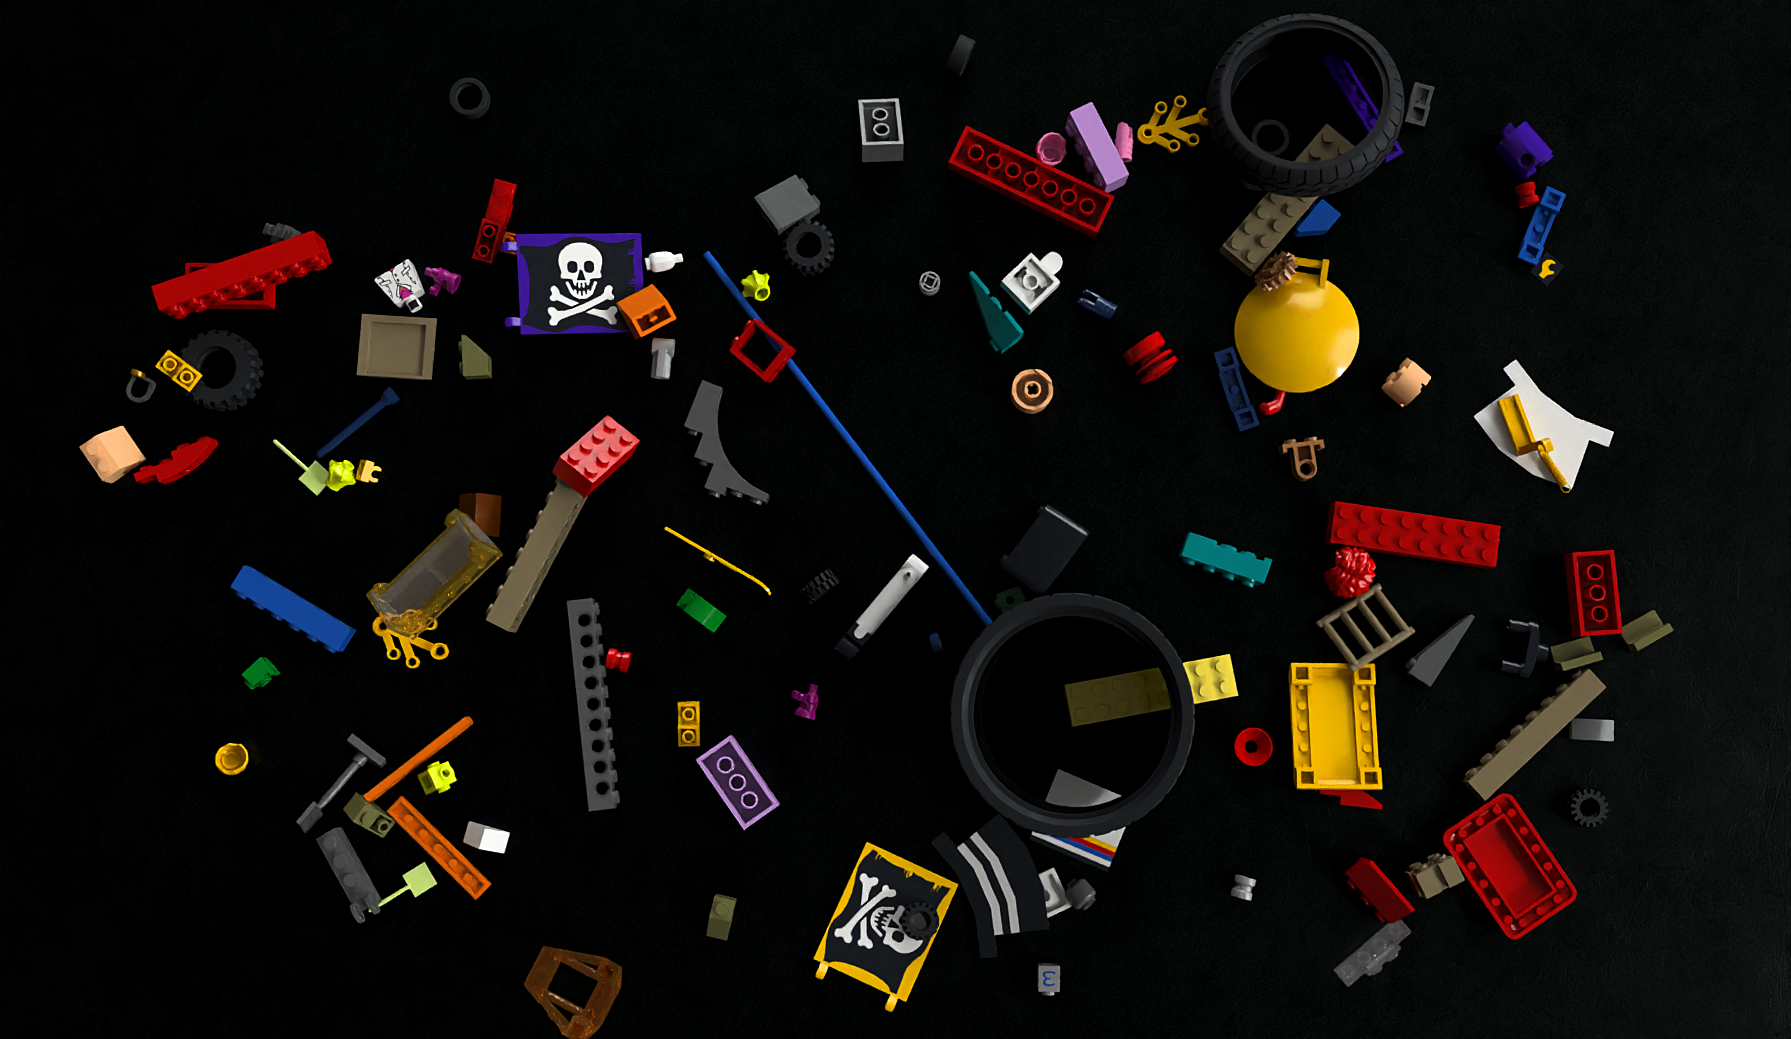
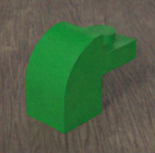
[676,588,726,633]

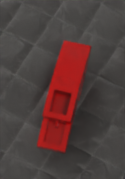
[472,179,517,264]
[134,436,218,484]

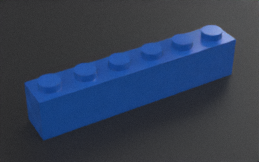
[231,565,356,653]

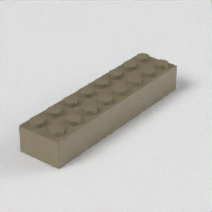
[1219,124,1355,277]
[486,477,588,633]

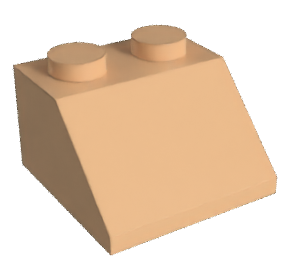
[80,426,146,484]

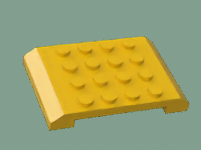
[1288,663,1382,790]

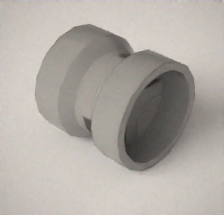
[919,271,940,296]
[1230,874,1256,901]

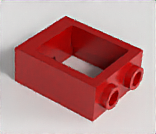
[729,318,797,383]

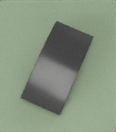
[1404,82,1435,127]
[1569,718,1614,741]

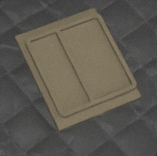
[357,314,437,380]

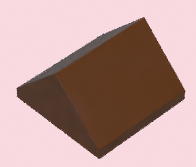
[457,493,502,537]

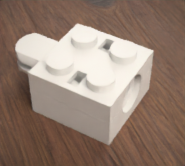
[1000,252,1063,315]

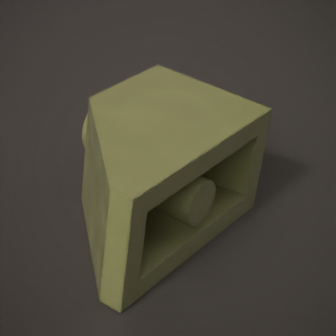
[706,894,737,940]

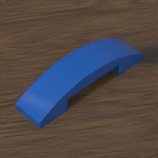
[1517,186,1566,266]

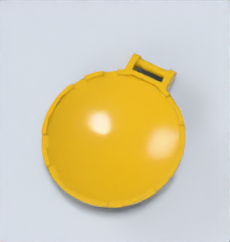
[1234,254,1359,393]

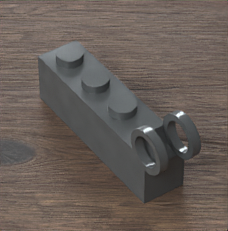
[316,827,382,924]

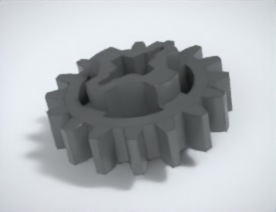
[262,223,301,244]

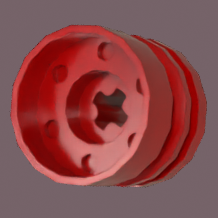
[1123,331,1178,385]

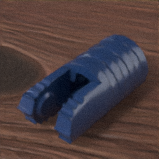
[1077,289,1117,322]

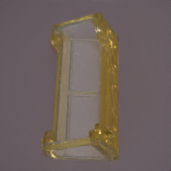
[366,508,503,640]

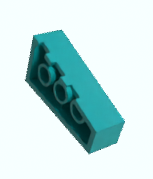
[1178,532,1272,588]

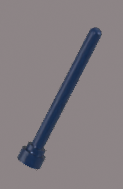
[316,387,400,458]

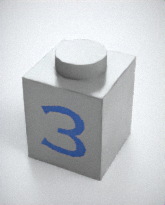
[1037,963,1060,996]

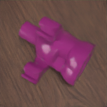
[424,267,461,296]
[791,684,819,720]

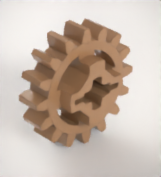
[1254,251,1298,292]

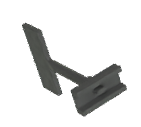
[296,734,387,834]

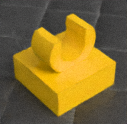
[355,459,381,482]

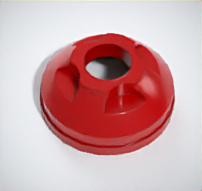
[1234,728,1273,766]

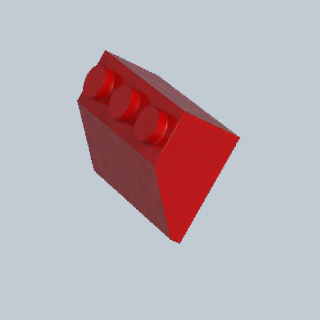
[1344,857,1415,924]

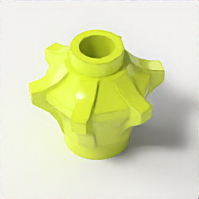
[741,270,770,301]
[325,460,356,491]

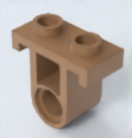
[1278,437,1324,481]

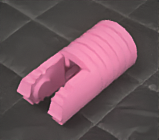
[1114,122,1133,162]

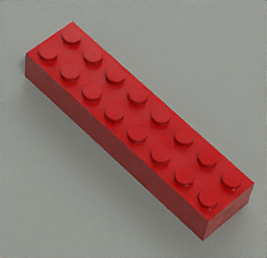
[947,126,1115,239]
[151,231,332,319]
[1325,501,1501,569]

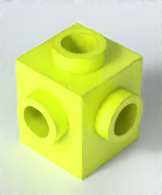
[417,761,457,795]

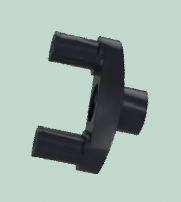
[1498,619,1549,679]

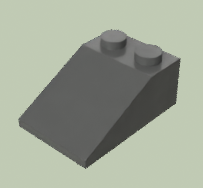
[858,98,904,162]

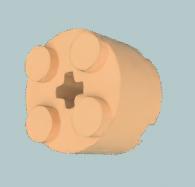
[1381,358,1431,408]
[1010,369,1053,414]

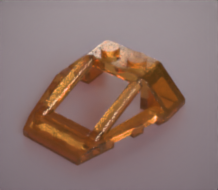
[524,946,622,1039]

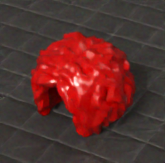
[1324,546,1375,599]

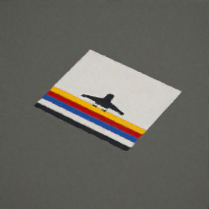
[1030,769,1125,872]

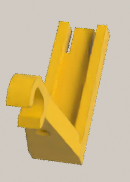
[1496,394,1554,457]

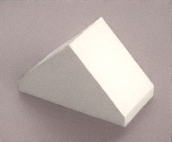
[463,821,510,853]

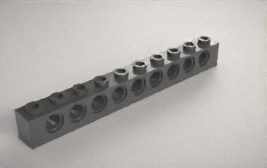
[567,598,620,811]

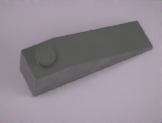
[1404,615,1475,687]

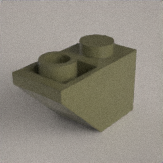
[459,335,492,380]
[343,792,396,838]

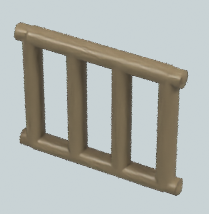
[1316,583,1415,672]

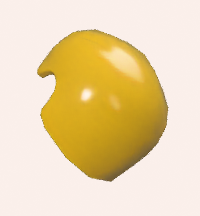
[215,743,248,775]

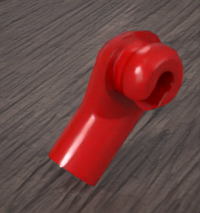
[1259,390,1286,415]

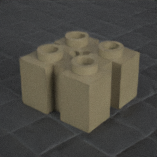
[1405,852,1465,899]

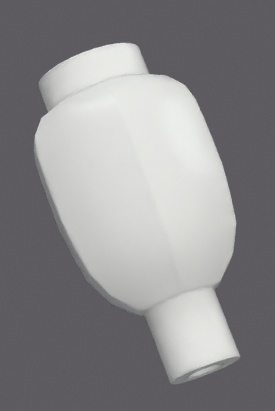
[645,251,683,272]

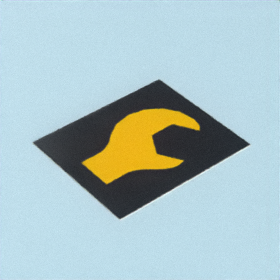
[1530,252,1564,286]

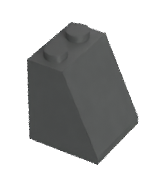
[754,175,821,240]

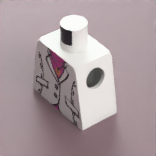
[374,259,425,313]

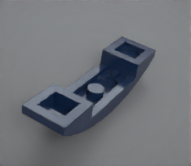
[1213,347,1259,432]

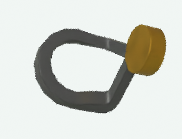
[126,369,156,403]

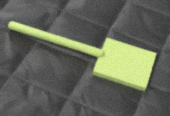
[273,439,329,495]
[368,862,437,912]

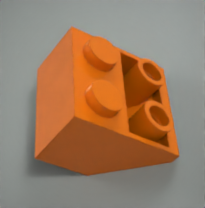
[616,284,677,340]

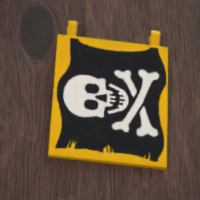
[813,842,959,1012]

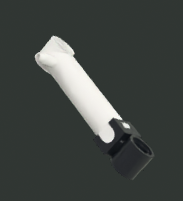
[833,554,929,663]

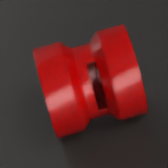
[1514,182,1540,208]
[605,648,631,673]

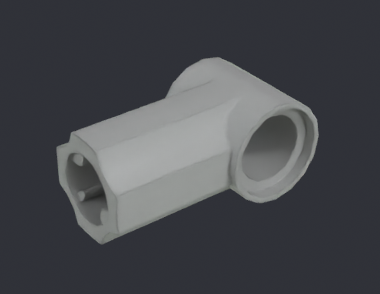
[651,337,675,380]

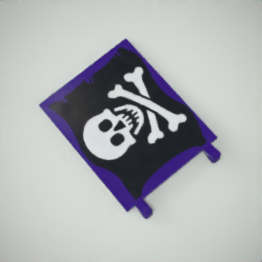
[501,233,644,335]

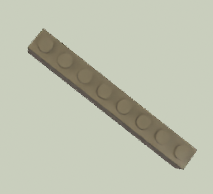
[1462,668,1606,801]

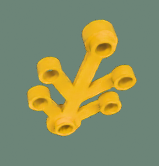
[1137,95,1208,153]
[372,609,449,668]

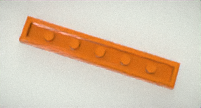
[363,716,473,802]
[386,796,491,900]

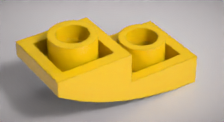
[155,350,203,392]
[678,701,700,747]

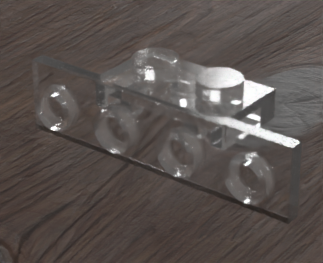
[1334,919,1411,987]

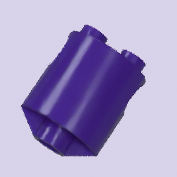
[1493,121,1554,181]

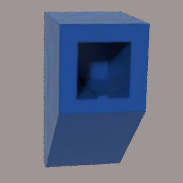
[1292,199,1341,237]

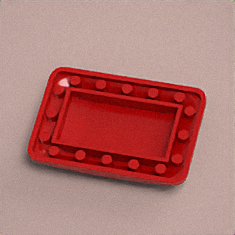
[1442,793,1577,939]

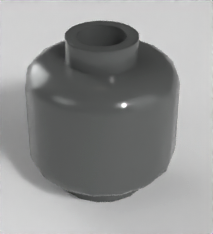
[1065,878,1096,911]

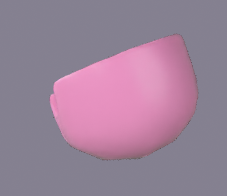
[1036,132,1067,166]

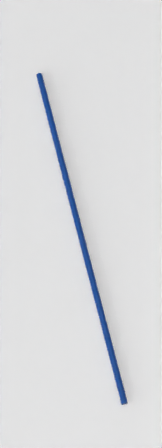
[703,251,993,627]

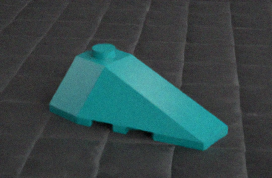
[968,271,1024,354]

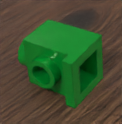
[241,657,280,690]

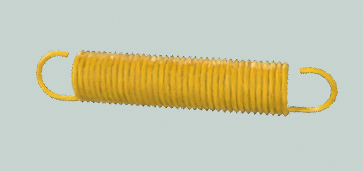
[1539,453,1570,493]

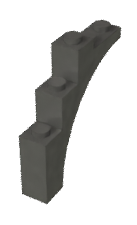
[684,380,770,505]

